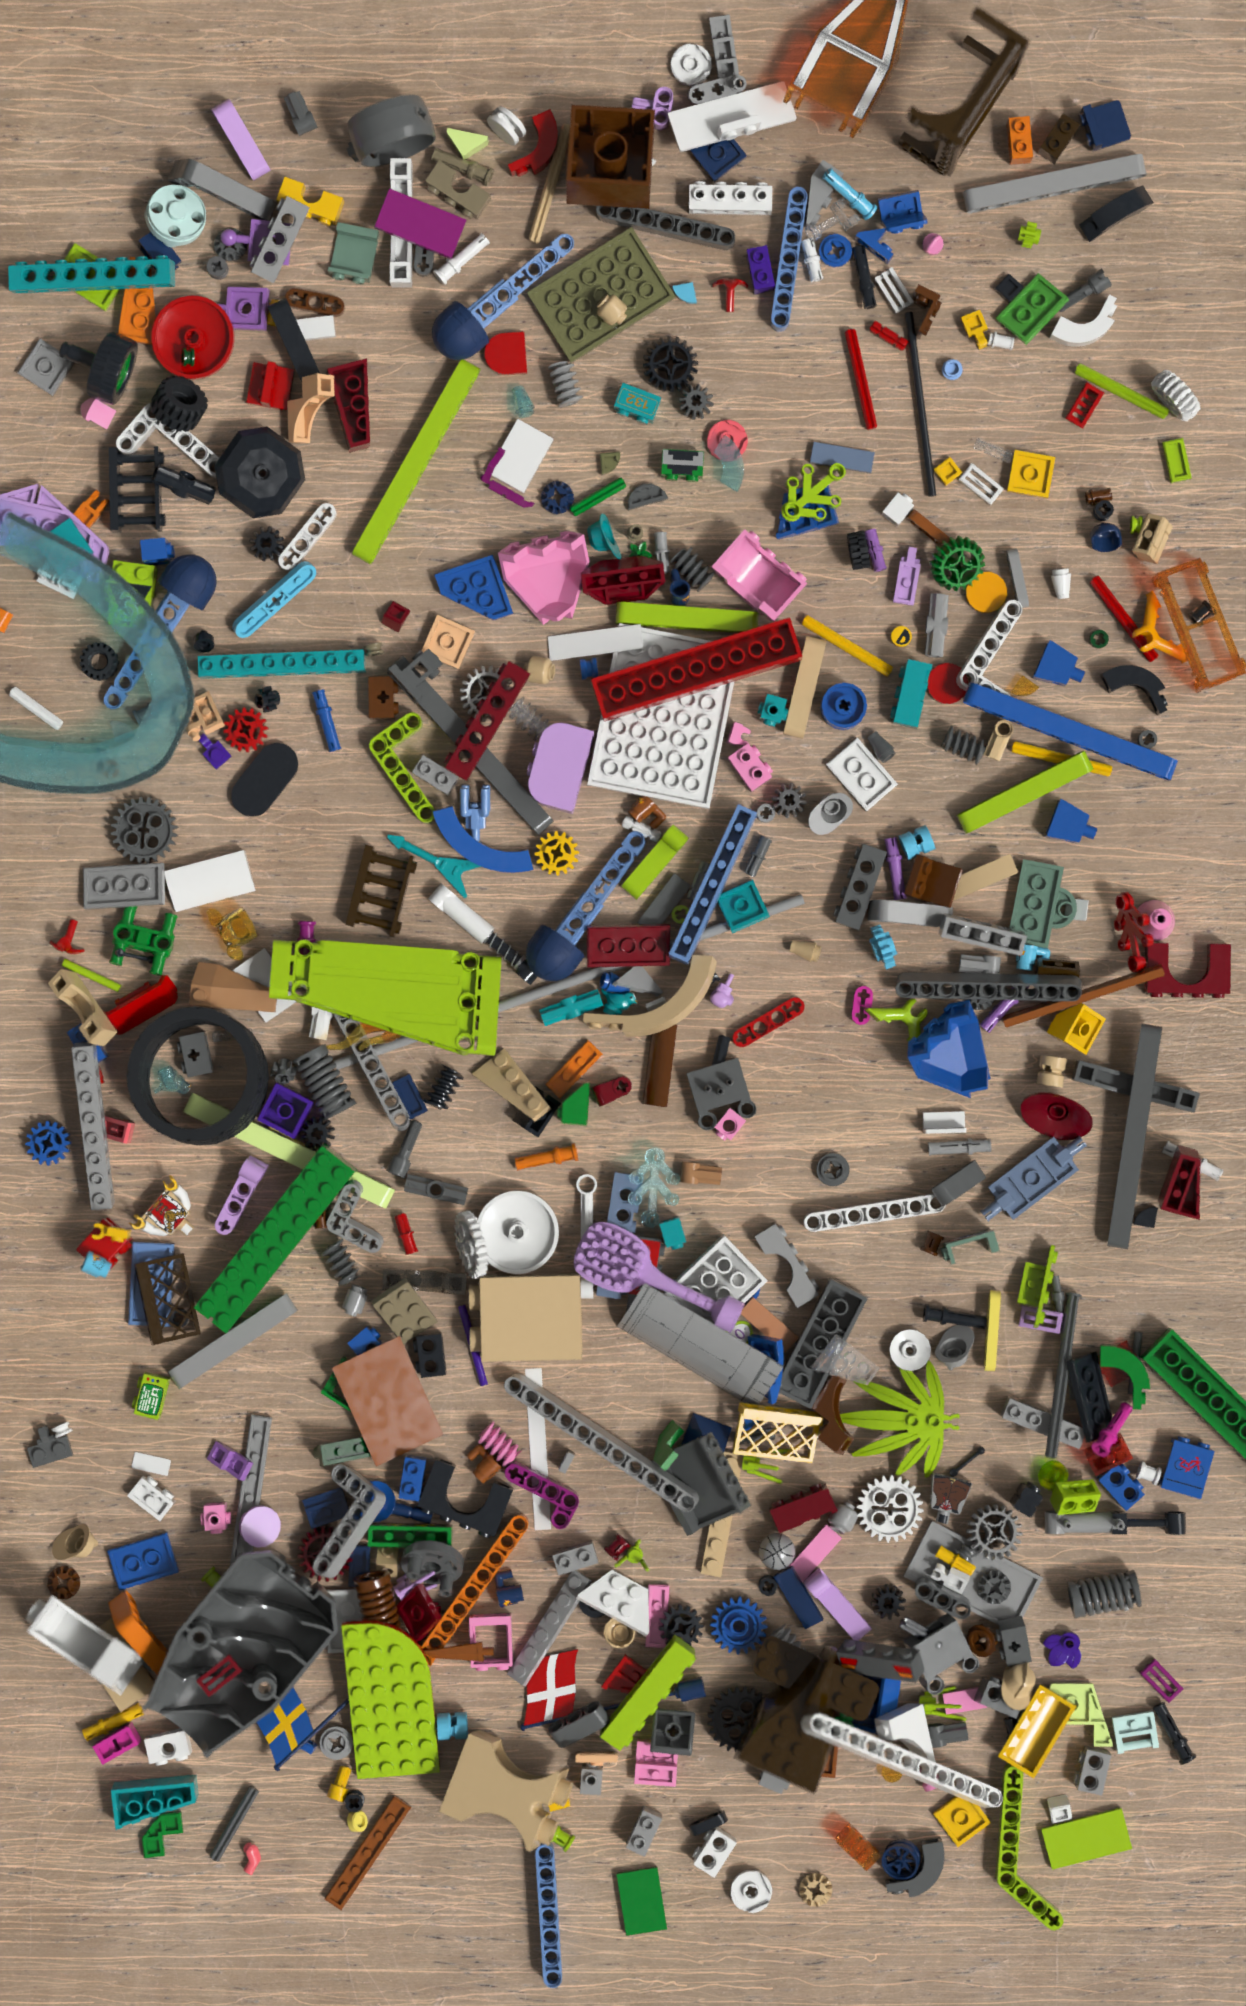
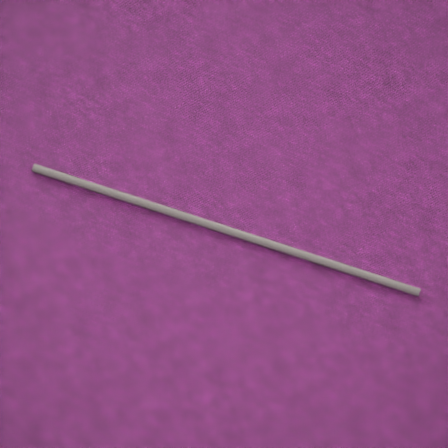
[334,894,805,1069]

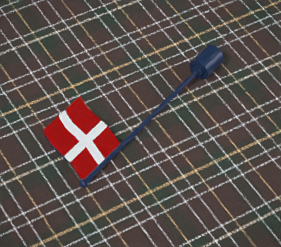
[520,1649,706,1731]

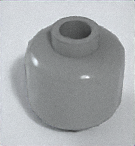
[828,1502,858,1534]

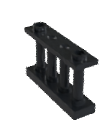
[109,446,166,533]

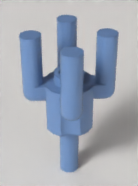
[460,784,490,842]

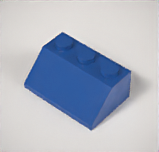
[851,1674,901,1735]

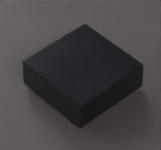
[994,274,1024,303]

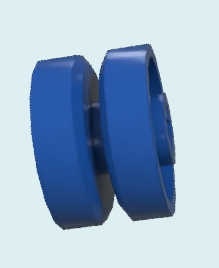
[820,683,867,731]

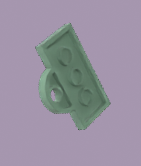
[1010,859,1077,949]

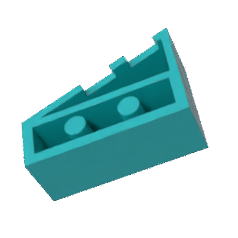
[890,659,933,729]

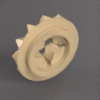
[799,1873,832,1907]

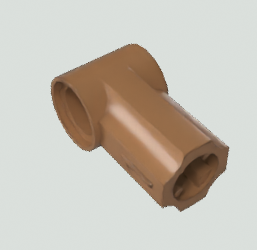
[680,1161,722,1185]

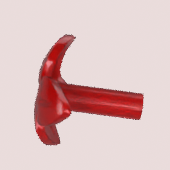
[712,278,748,312]
[49,919,85,954]

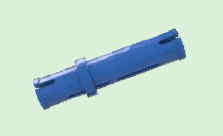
[312,689,342,753]

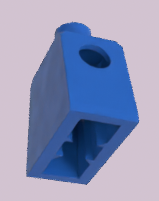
[1032,640,1085,686]
[1045,799,1097,844]

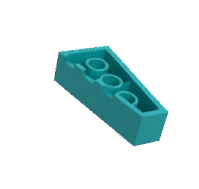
[111,1774,199,1830]

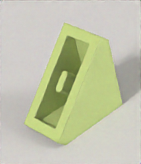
[447,128,489,160]

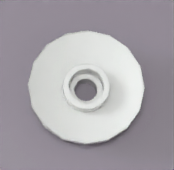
[890,1329,931,1371]

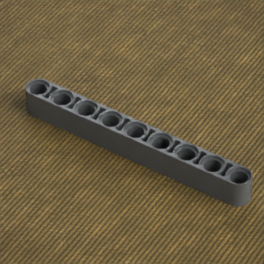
[895,972,1082,1001]

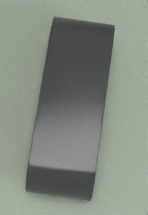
[931,1160,986,1207]
[915,1577,971,1619]
[548,1701,610,1748]

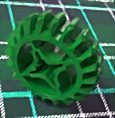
[929,536,985,591]

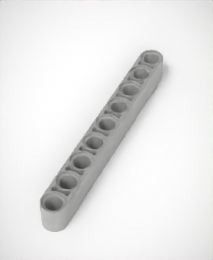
[963,154,1147,213]

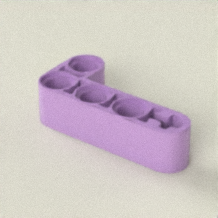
[211,99,271,181]
[804,1568,872,1641]

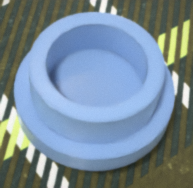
[942,359,963,380]

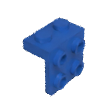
[878,190,928,234]

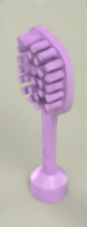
[574,1222,745,1333]

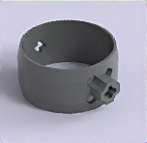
[347,95,436,167]

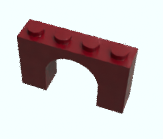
[1145,943,1231,998]

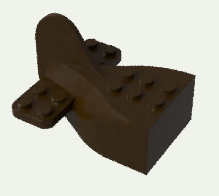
[733,1636,879,1794]

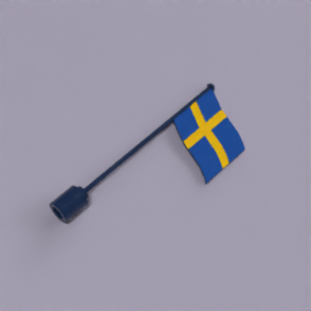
[257,1631,421,1771]

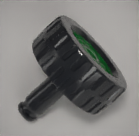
[59,332,138,405]

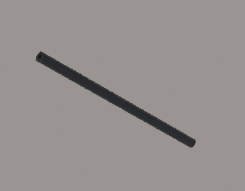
[905,312,937,497]

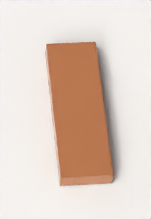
[741,1296,799,1353]

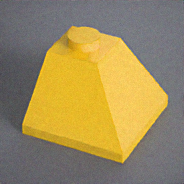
[1047,1003,1106,1055]

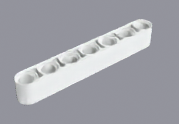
[803,1193,946,1232]

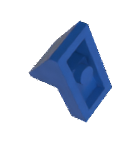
[855,228,894,265]

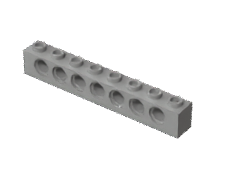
[72,1042,115,1210]

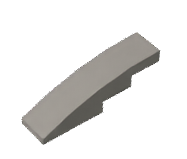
[709,14,741,94]

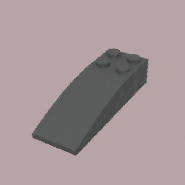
[779,1277,868,1409]

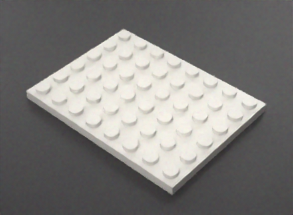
[587,623,734,809]

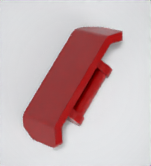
[103,975,178,1035]

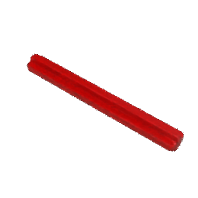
[845,329,877,430]
[1090,575,1159,662]

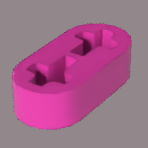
[851,986,873,1025]

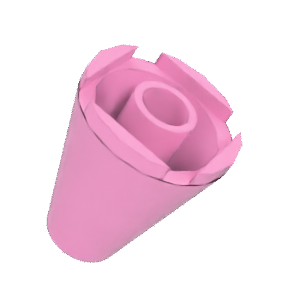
[1134,900,1175,941]

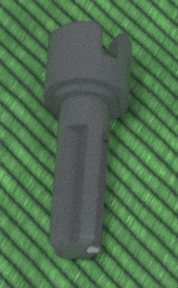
[1059,268,1112,312]
[386,1120,422,1179]

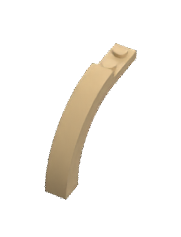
[583,955,717,1037]

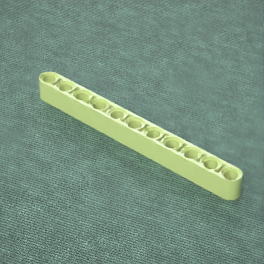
[183,1093,395,1209]

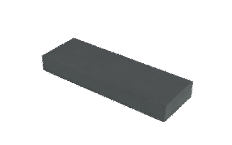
[637,873,691,925]

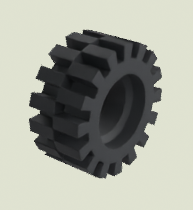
[847,531,870,570]
[79,642,119,681]

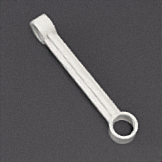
[576,1174,597,1299]

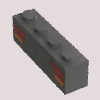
[837,1639,925,1683]

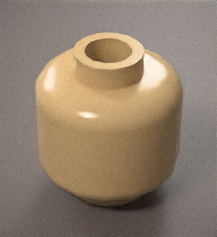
[596,294,627,326]
[523,656,555,684]

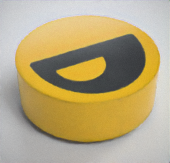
[891,626,912,647]

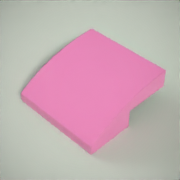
[634,1738,678,1787]

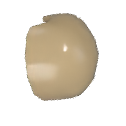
[603,1618,635,1648]

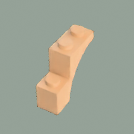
[287,374,334,444]

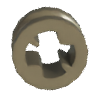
[364,642,384,657]

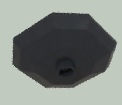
[214,426,305,519]

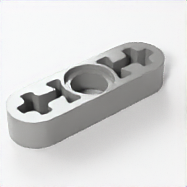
[1006,548,1029,608]

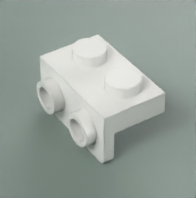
[128,1476,176,1521]

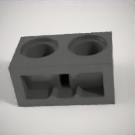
[973,1676,1020,1719]

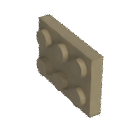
[371,1278,438,1344]

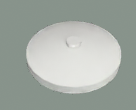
[477,1191,559,1274]

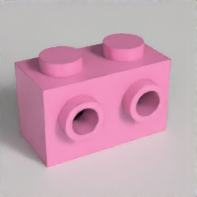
[728,743,773,792]

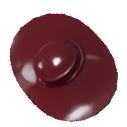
[1021,1092,1093,1140]

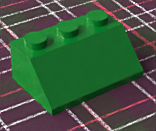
[558,1083,590,1125]

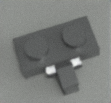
[27,1425,73,1468]

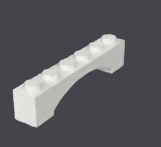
[390,158,413,288]

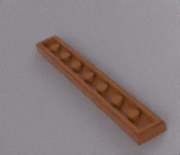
[1003,964,1165,1027]

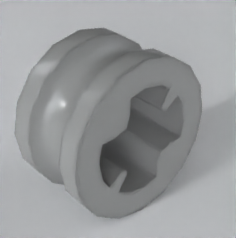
[757,804,775,823]

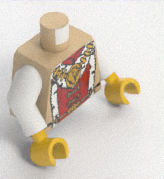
[129,1175,194,1236]

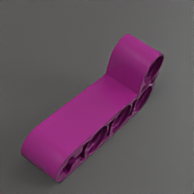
[505,1461,579,1529]

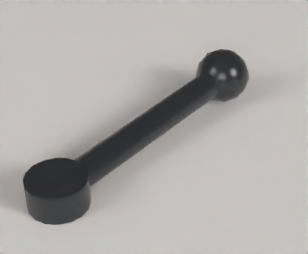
[115,949,154,964]
[949,1447,985,1477]

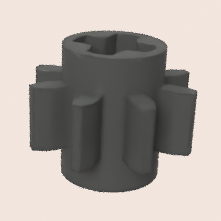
[270,1058,297,1084]

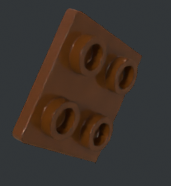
[912,284,942,340]
[904,854,963,908]

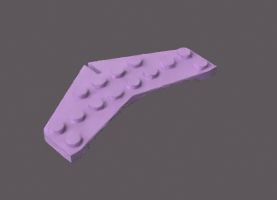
[0,484,109,584]

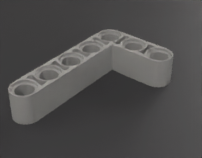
[313,1464,386,1578]

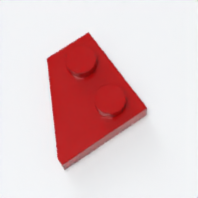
[601,1654,647,1694]

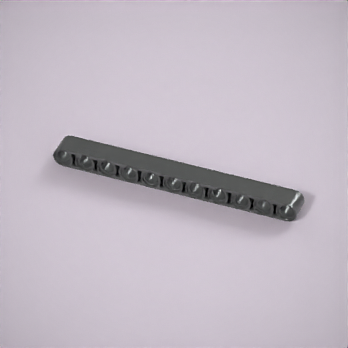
[387,655,554,835]
[1107,1024,1162,1250]

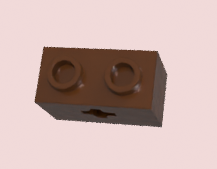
[368,676,399,720]

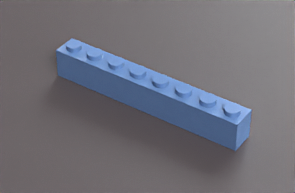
[669,804,757,966]

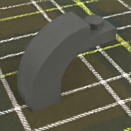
[885,1837,945,1898]

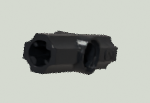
[151,464,216,505]

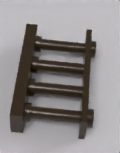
[345,844,417,938]

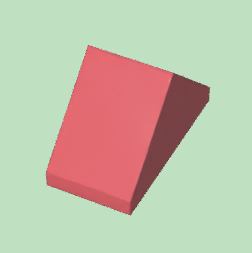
[105,1116,135,1144]

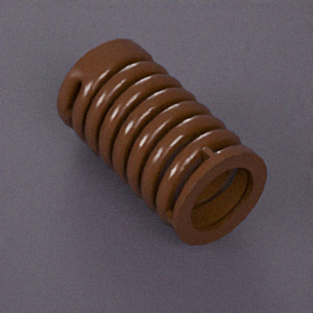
[353,1570,401,1629]

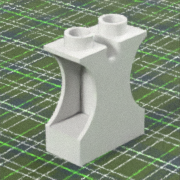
[26,1596,144,1696]

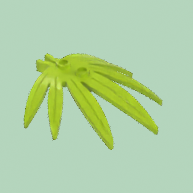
[840,1360,960,1478]

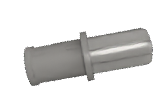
[654,532,670,574]

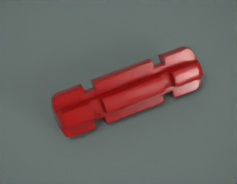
[869,321,908,351]

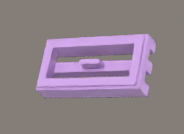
[1019,1306,1064,1334]

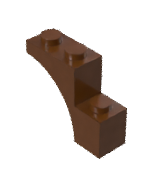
[812,1373,855,1455]

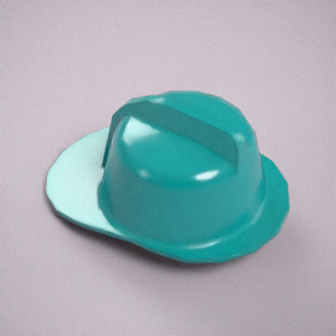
[587,514,621,559]

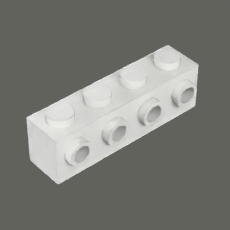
[689,181,772,215]

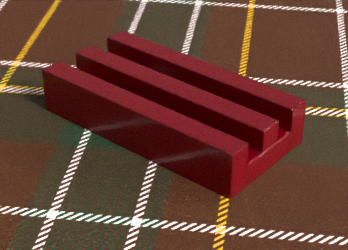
[196,1653,242,1697]

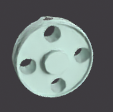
[144,185,206,248]

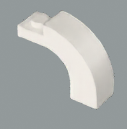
[1049,295,1117,347]

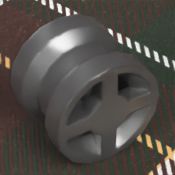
[207,256,229,280]

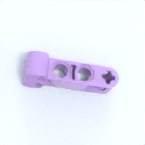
[215,1155,269,1235]

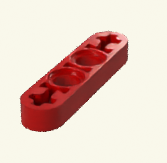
[732,997,805,1047]

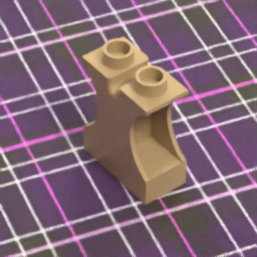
[439,1729,573,1852]

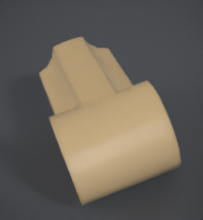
[983,720,1013,761]

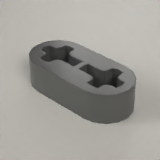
[414,245,435,277]

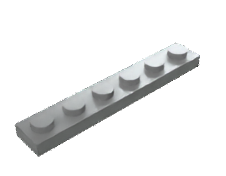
[507,1570,592,1686]

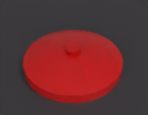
[151,295,235,380]

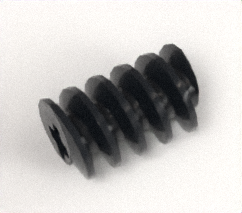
[423,1064,464,1110]

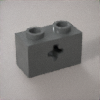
[177,1032,214,1077]
[995,1616,1032,1667]

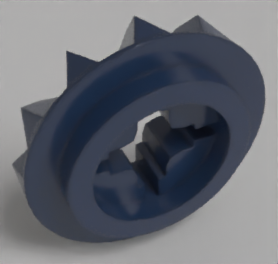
[541,481,574,514]

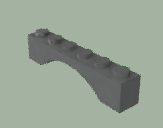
[1071,1060,1200,1113]

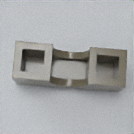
[425,160,491,220]

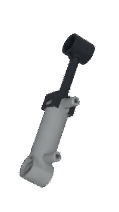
[1045,1511,1186,1535]

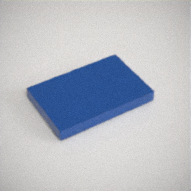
[107,1532,179,1591]

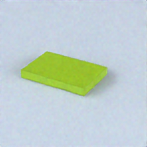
[53,243,120,312]

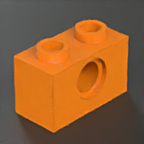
[1006,116,1033,165]

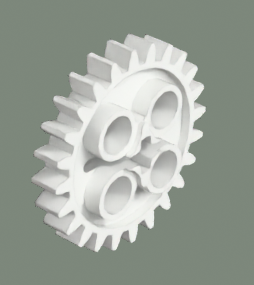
[454,1211,488,1279]
[856,1474,924,1543]

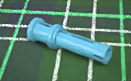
[822,168,877,220]

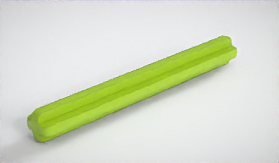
[1074,363,1169,419]

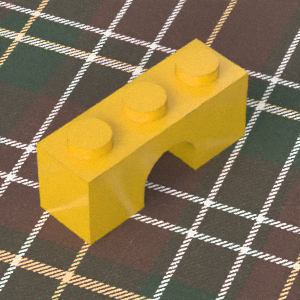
[276,177,345,226]

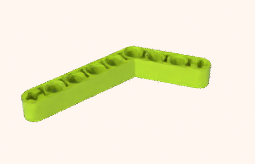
[996,1763,1064,1930]

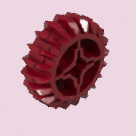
[297,1525,354,1582]

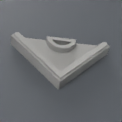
[613,966,663,997]

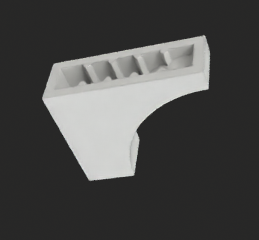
[874,1703,936,1766]

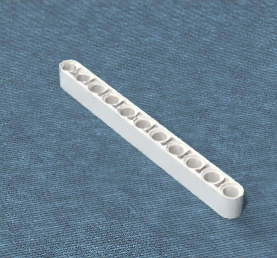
[801,1714,1003,1808]

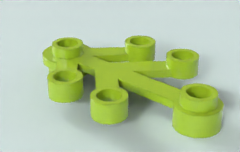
[781,463,846,522]

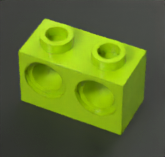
[1050,1479,1101,1515]

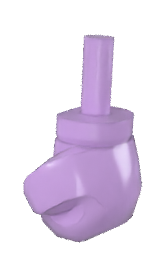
[710,973,734,1008]

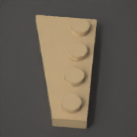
[472,1048,551,1121]

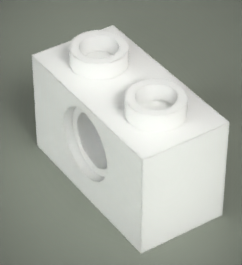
[144,1728,192,1766]

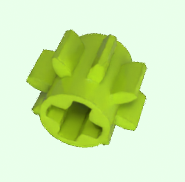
[1018,221,1041,249]

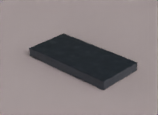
[1066,1351,1113,1443]

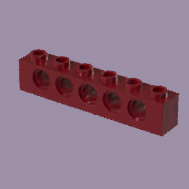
[444,661,531,781]

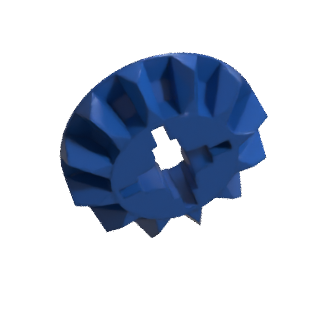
[819,234,852,268]

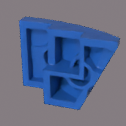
[776,485,839,540]
[747,1334,783,1404]

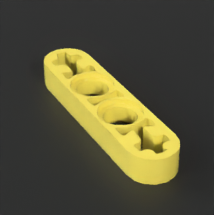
[984,1290,1001,1371]

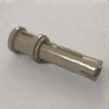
[431,148,494,186]

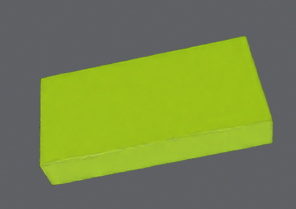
[1162,438,1192,483]

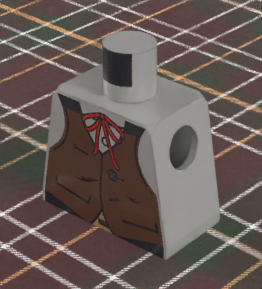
[930,1472,972,1524]

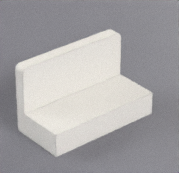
[923,1111,967,1134]

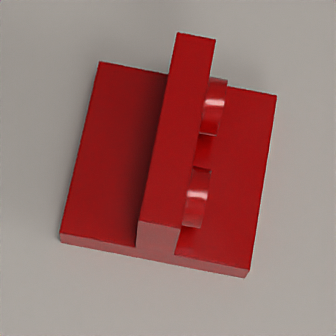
[246,361,295,411]

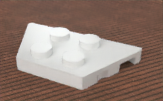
[576,1570,649,1636]

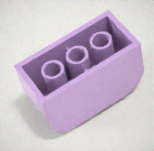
[527,723,594,814]

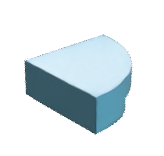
[673,282,697,304]

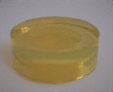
[881,1766,902,1783]

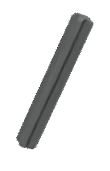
[210,1786,259,1862]

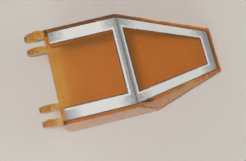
[783,0,908,138]

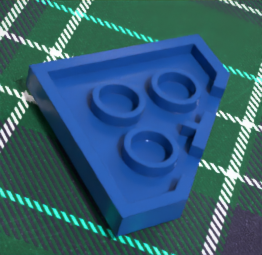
[435,555,513,621]

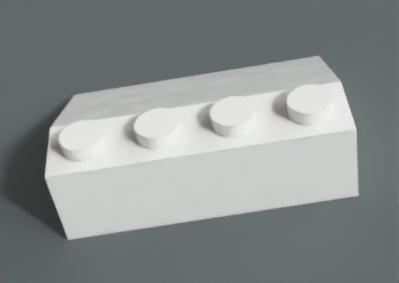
[664,1234,768,1324]

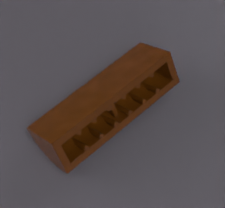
[642,1025,677,1107]

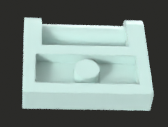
[1112,1710,1159,1754]

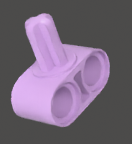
[632,87,673,130]

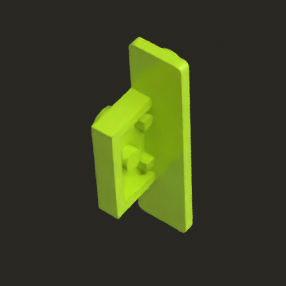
[1017,1245,1058,1328]

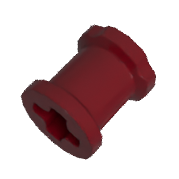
[604,1533,631,1561]

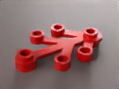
[1114,892,1154,973]

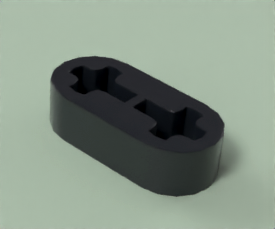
[688,1810,728,1836]

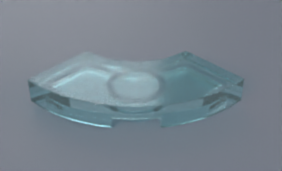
[714,435,744,492]

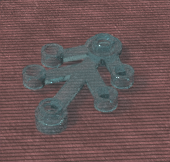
[628,1147,680,1228]

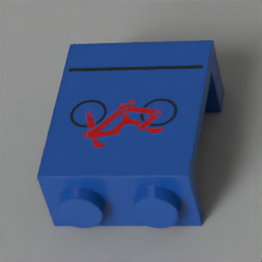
[1158,1436,1215,1499]

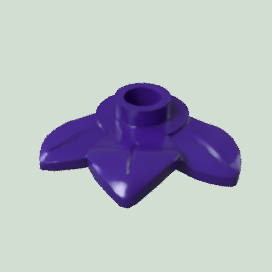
[1043,1632,1082,1669]

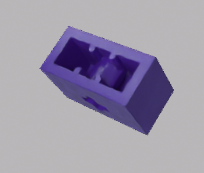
[746,245,775,295]

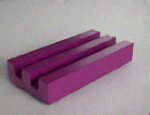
[1139,1658,1183,1703]

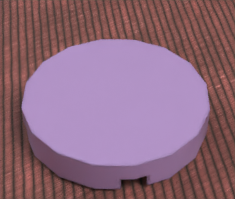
[239,1505,281,1547]

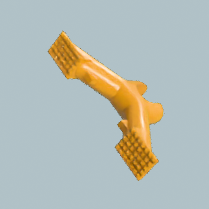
[1132,591,1190,664]

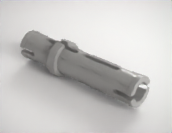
[928,1138,991,1156]

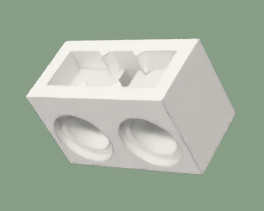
[692,1827,737,1878]

